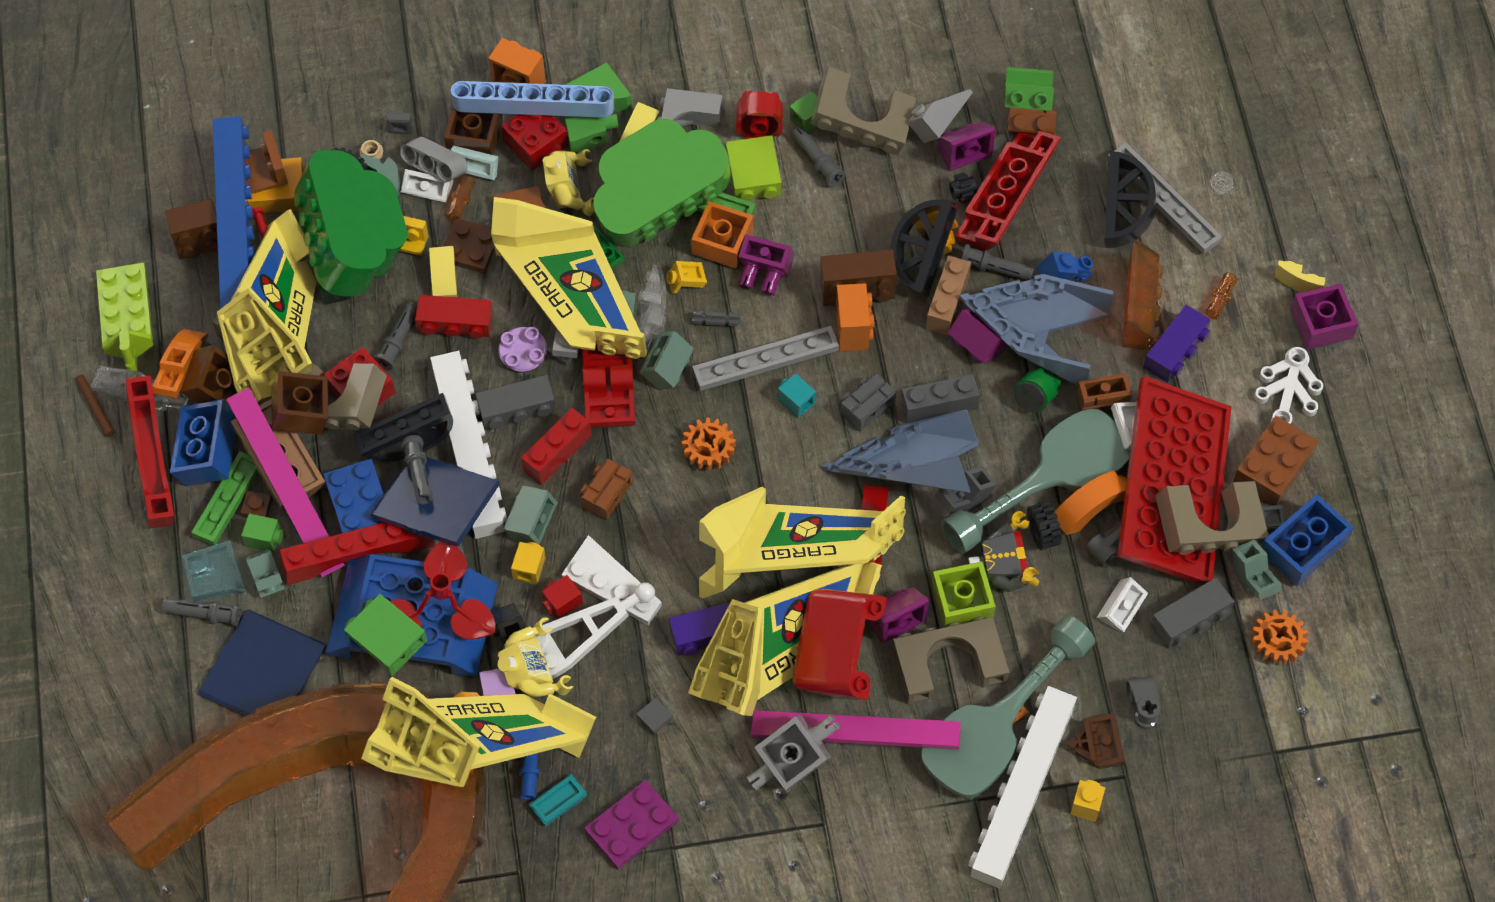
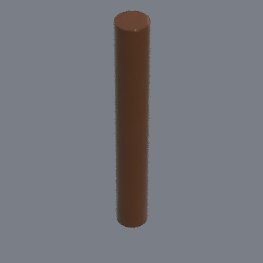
[75,375,115,437]

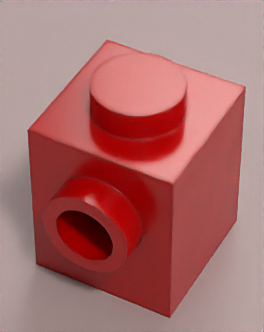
[541,575,583,619]

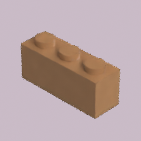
[926,255,971,336]

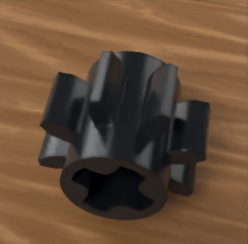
[949,172,977,203]

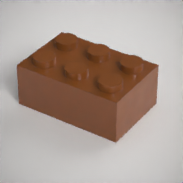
[1233,415,1318,506]

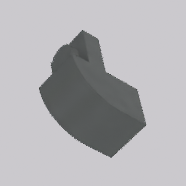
[935,466,997,515]

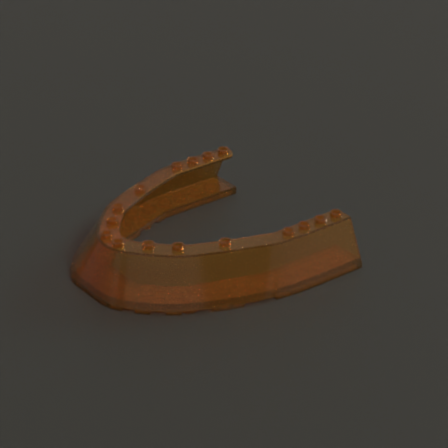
[102,682,485,902]

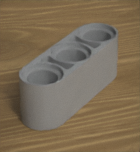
[400,137,467,182]

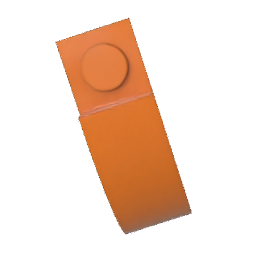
[1054,471,1127,535]

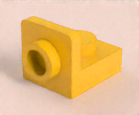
[400,216,429,256]
[666,261,707,294]

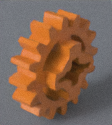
[682,417,736,471]
[1251,609,1308,665]

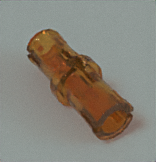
[446,175,475,221]
[1205,272,1238,320]

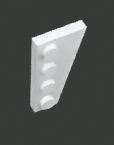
[562,535,662,626]

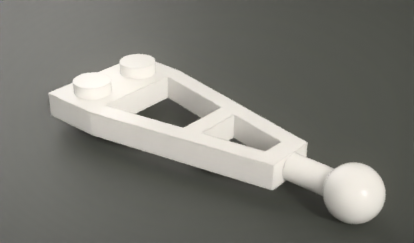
[535,582,655,679]

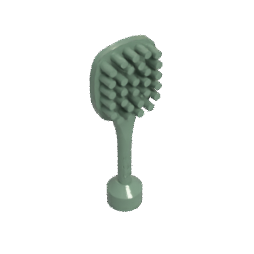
[940,409,1131,554]
[921,615,1095,800]

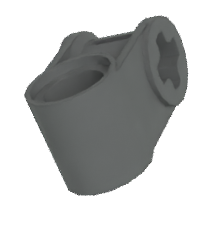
[1126,676,1161,729]

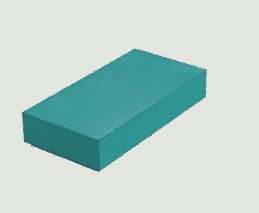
[529,774,587,827]

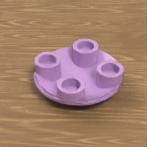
[498,327,547,372]

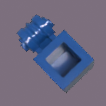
[1037,252,1093,282]

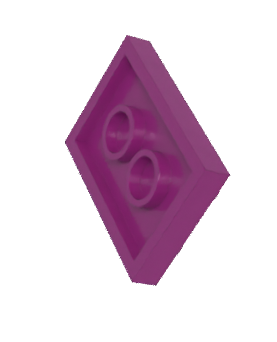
[584,780,679,870]

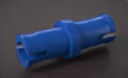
[519,753,540,800]

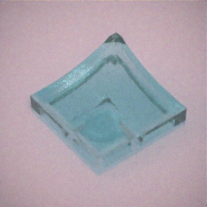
[182,540,246,602]

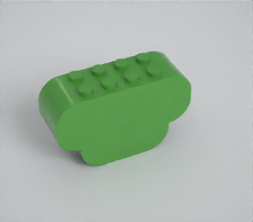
[593,119,731,247]

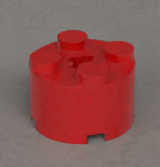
[736,90,783,139]

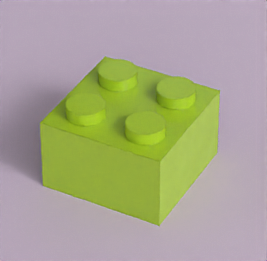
[931,561,996,628]

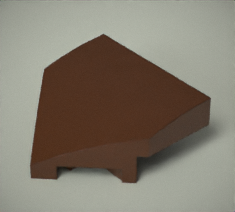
[1067,713,1125,769]

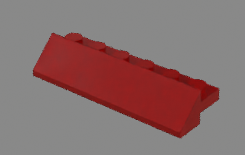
[955,131,1061,251]

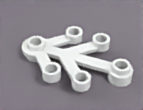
[1254,347,1324,424]

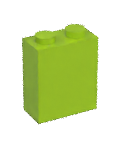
[726,136,782,201]

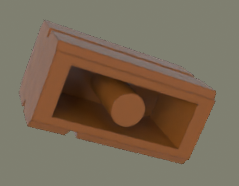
[1007,106,1057,135]
[1076,373,1133,411]
[579,459,633,520]

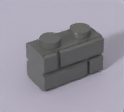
[840,373,896,431]

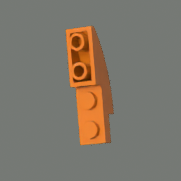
[152,329,208,399]

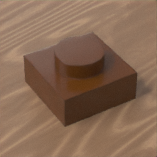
[241,491,273,518]

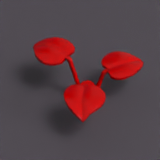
[391,542,495,640]

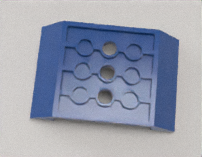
[326,554,498,678]

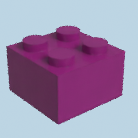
[1290,283,1358,350]

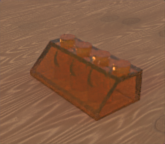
[1122,239,1163,350]

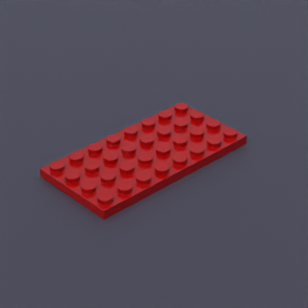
[1117,376,1232,585]

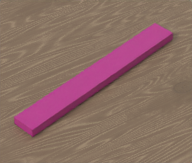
[226,388,345,578]
[751,710,961,750]

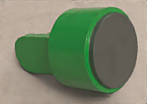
[1014,367,1061,413]

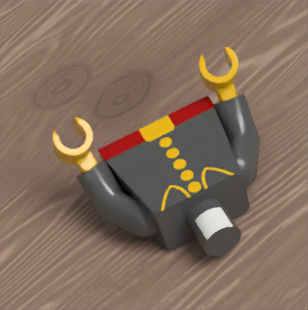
[968,511,1039,592]

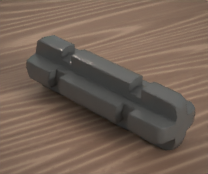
[692,311,740,326]

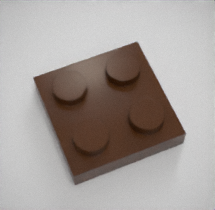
[443,218,495,274]

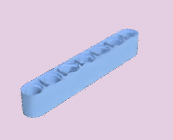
[451,81,614,117]

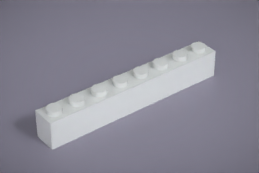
[430,351,507,539]
[968,686,1077,889]

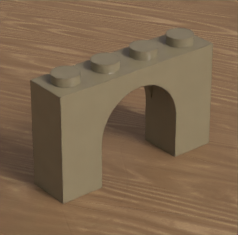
[810,67,916,155]
[309,363,387,430]
[1155,481,1269,555]
[892,617,1010,705]

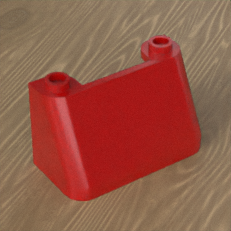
[793,589,887,700]

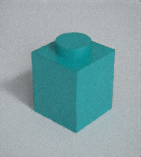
[778,373,816,418]

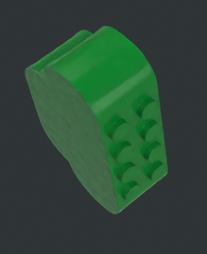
[294,150,408,296]

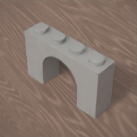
[657,88,723,127]

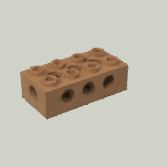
[231,399,326,512]

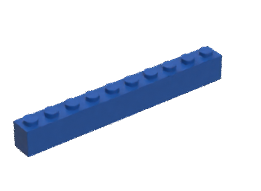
[212,116,255,309]

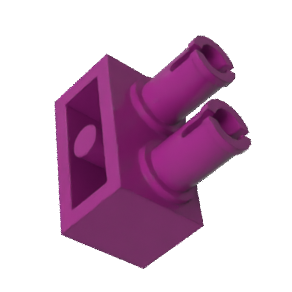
[737,235,795,296]

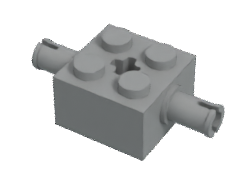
[747,714,840,790]

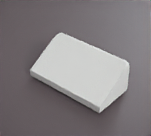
[400,169,453,202]
[1097,577,1148,633]

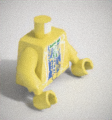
[543,149,595,216]
[498,618,573,698]

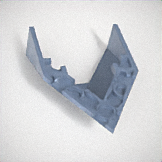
[959,274,1114,385]
[821,409,979,493]

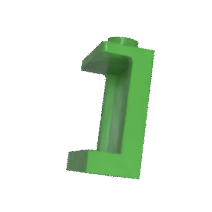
[1005,67,1054,111]
[344,594,428,677]

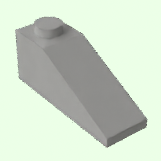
[907,89,973,143]

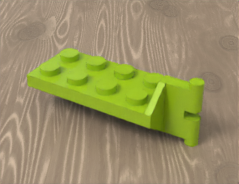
[96,262,153,378]

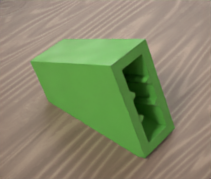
[565,63,632,112]

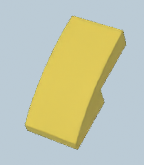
[620,102,660,141]
[429,246,457,297]
[1274,261,1325,293]

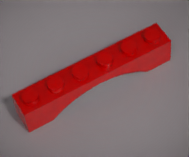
[125,376,174,529]
[280,522,435,585]

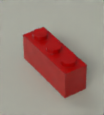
[415,295,493,338]
[521,408,592,485]

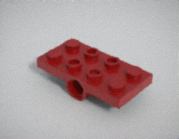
[583,342,635,428]

